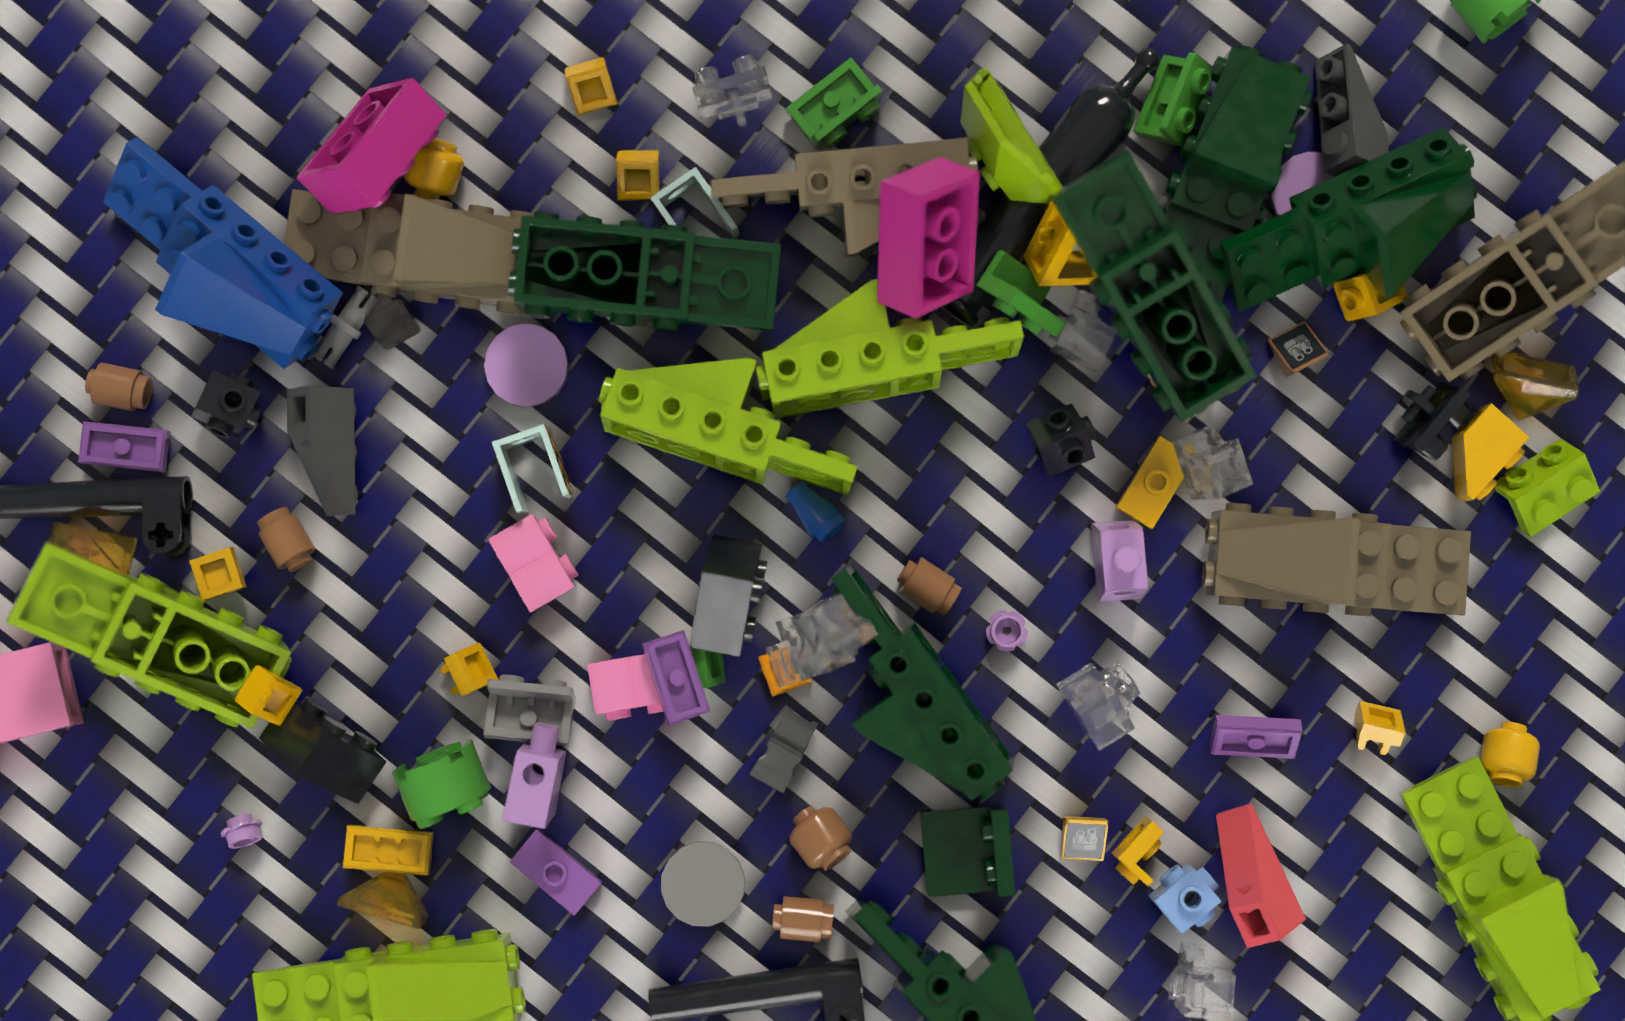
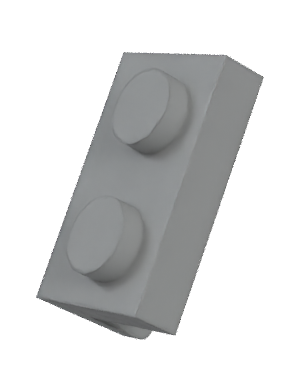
[483,675,576,747]

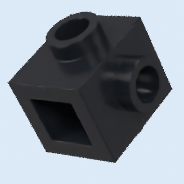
[191,370,263,438]
[1026,403,1097,478]

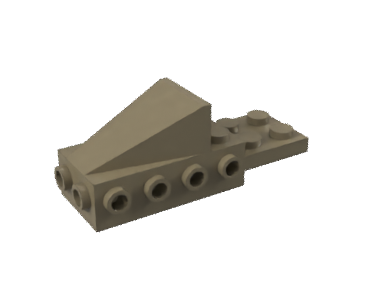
[711,138,978,257]
[1400,160,1625,382]
[284,189,534,315]
[1202,503,1471,617]

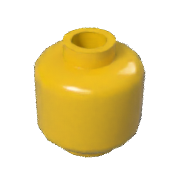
[404,138,464,200]
[1480,722,1540,788]

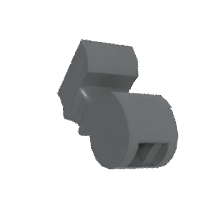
[749,707,818,793]

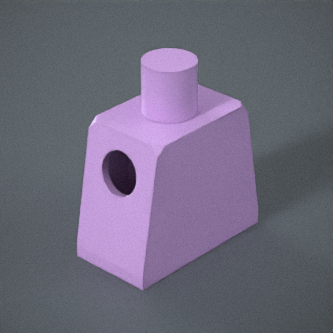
[1091,520,1148,602]
[502,723,566,829]

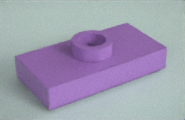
[78,421,171,473]
[642,630,711,725]
[1209,715,1303,759]
[510,828,603,916]

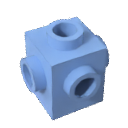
[1148,864,1222,934]

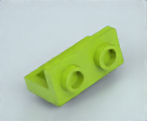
[1495,439,1600,537]

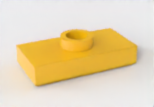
[1115,436,1196,530]
[343,825,434,875]

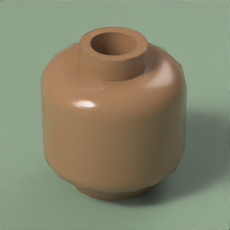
[790,806,852,871]

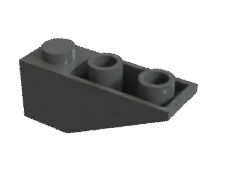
[1315,43,1389,176]
[287,386,358,516]

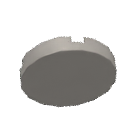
[661,841,745,927]

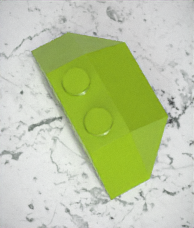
[960,66,1063,204]

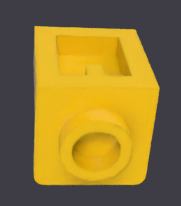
[1333,273,1408,321]
[1112,816,1164,887]

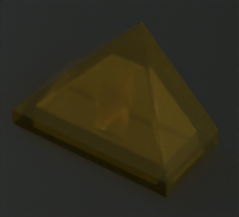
[1491,351,1579,420]
[49,521,137,575]
[337,872,428,929]

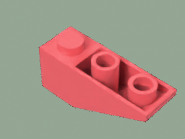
[1216,803,1306,948]

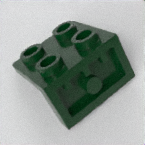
[920,805,1015,897]

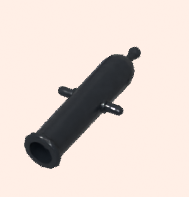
[942,48,1160,326]

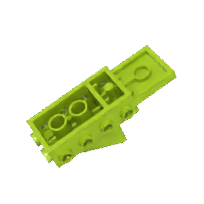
[756,279,1024,419]
[599,358,858,496]
[6,541,291,729]
[1399,756,1601,1021]
[252,929,526,1021]

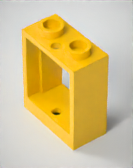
[1023,199,1095,287]

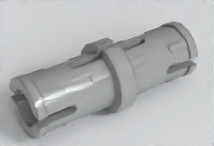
[312,285,381,369]

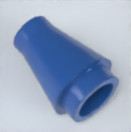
[786,481,846,543]

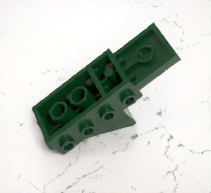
[1163,46,1312,302]
[1220,127,1477,313]
[1050,150,1257,422]
[508,212,781,331]
[831,564,1014,800]
[845,899,1036,1021]

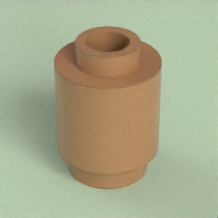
[85,362,153,412]
[257,507,316,572]
[896,557,962,616]
[772,896,834,942]

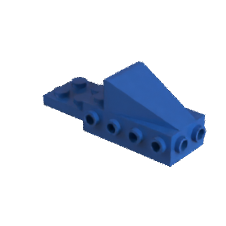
[103,137,343,369]

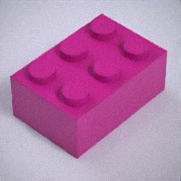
[296,78,447,214]
[877,157,980,319]

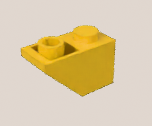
[1452,403,1530,502]

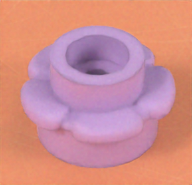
[986,611,1028,652]
[221,814,263,849]

